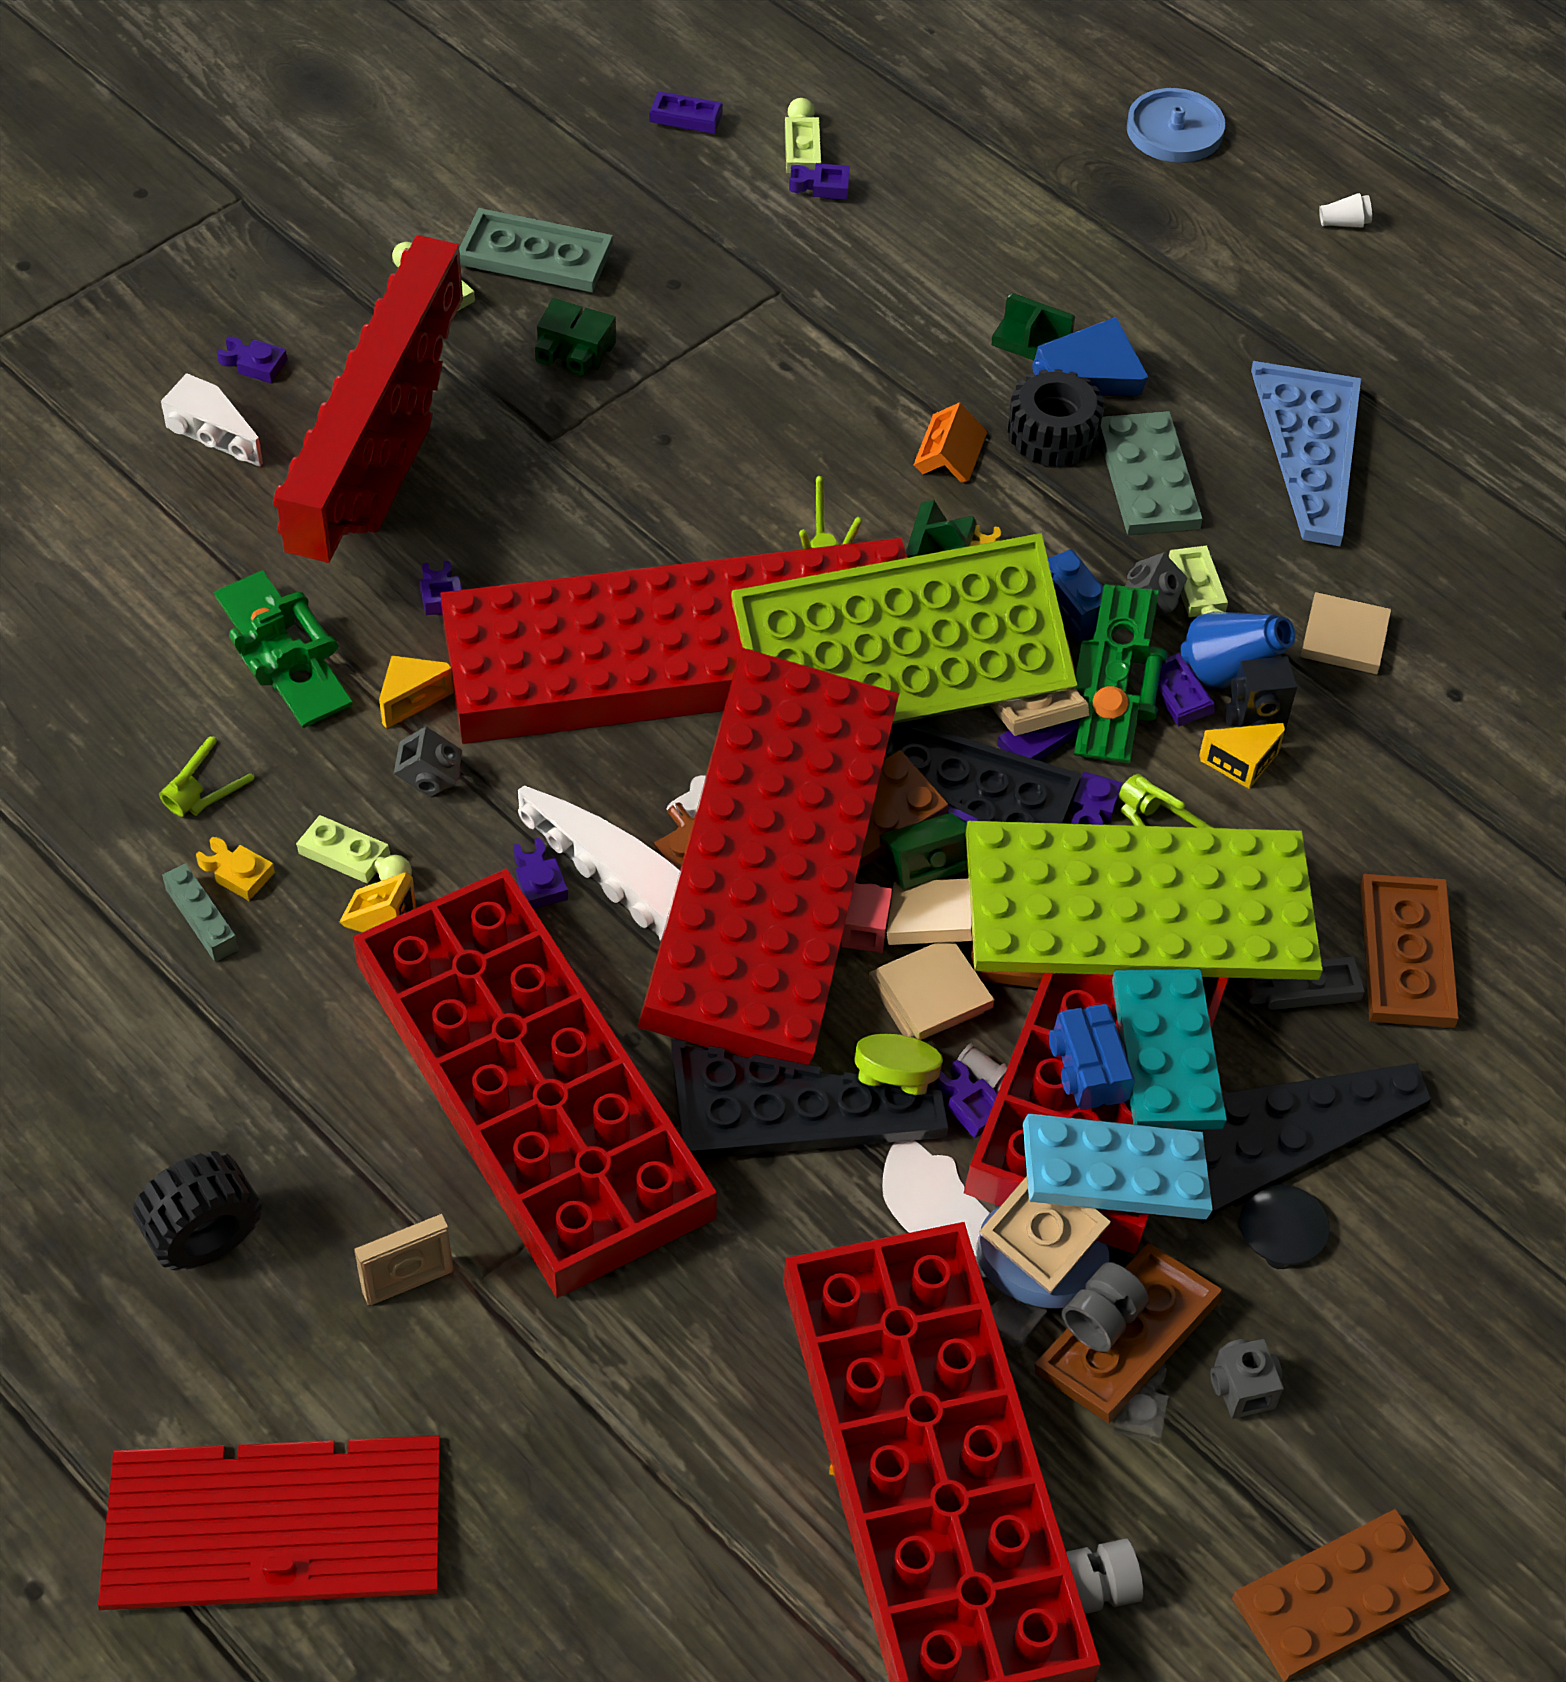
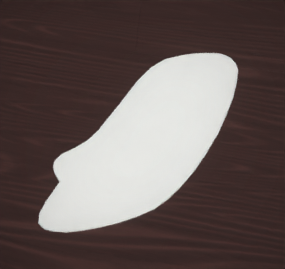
[882,1140,990,1278]

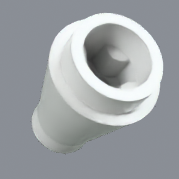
[1319,193,1372,228]

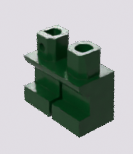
[535,298,616,376]

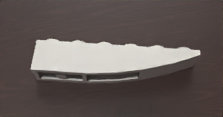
[518,786,680,941]

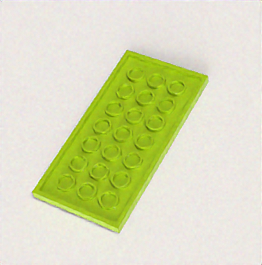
[731,533,1077,724]
[966,821,1323,980]

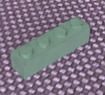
[162,863,239,962]

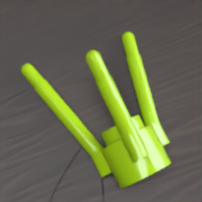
[799,476,862,549]
[159,736,254,817]
[1119,774,1213,828]

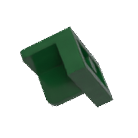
[991,293,1075,361]
[906,500,977,558]
[879,813,968,890]

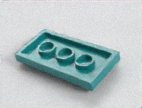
[1112,969,1226,1130]

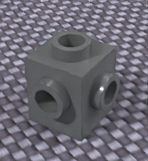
[1125,552,1188,617]
[393,726,463,797]
[1210,1339,1284,1419]

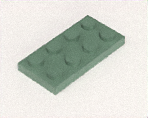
[459,208,613,292]
[1099,411,1202,535]

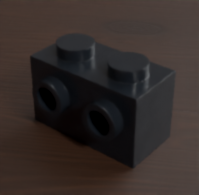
[1225,656,1298,737]

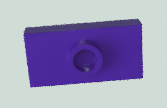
[649,91,723,134]
[1144,653,1215,727]
[997,718,1080,761]

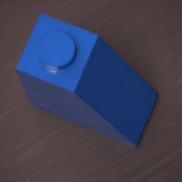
[1032,317,1148,396]

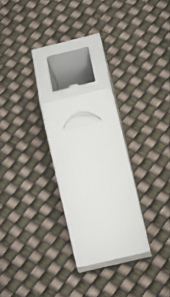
[161,373,263,467]

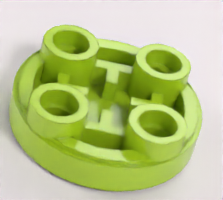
[854,1034,943,1095]

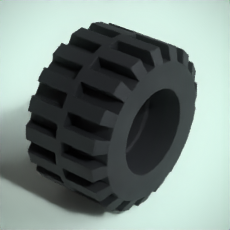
[1007,369,1104,467]
[132,1151,262,1271]

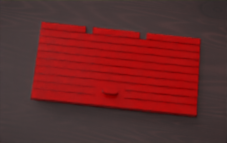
[98,1435,440,1610]

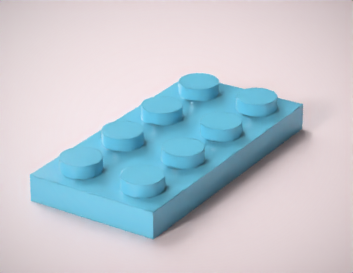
[1023,1114,1212,1220]

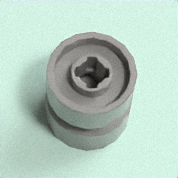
[1066,1538,1143,1614]

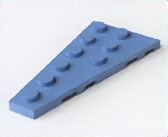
[1251,361,1361,546]

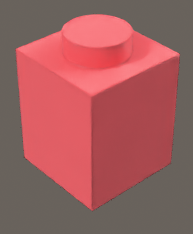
[841,883,892,953]

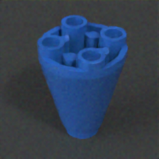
[1181,611,1296,691]

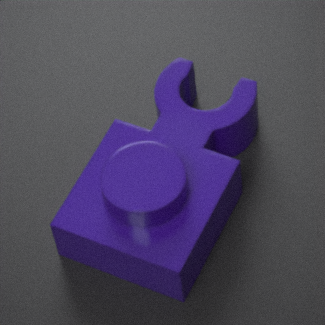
[789,163,850,199]
[217,337,288,383]
[420,561,462,616]
[1071,771,1122,825]
[514,838,568,909]
[933,1060,997,1138]

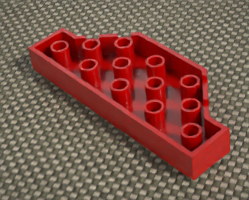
[274,235,463,563]

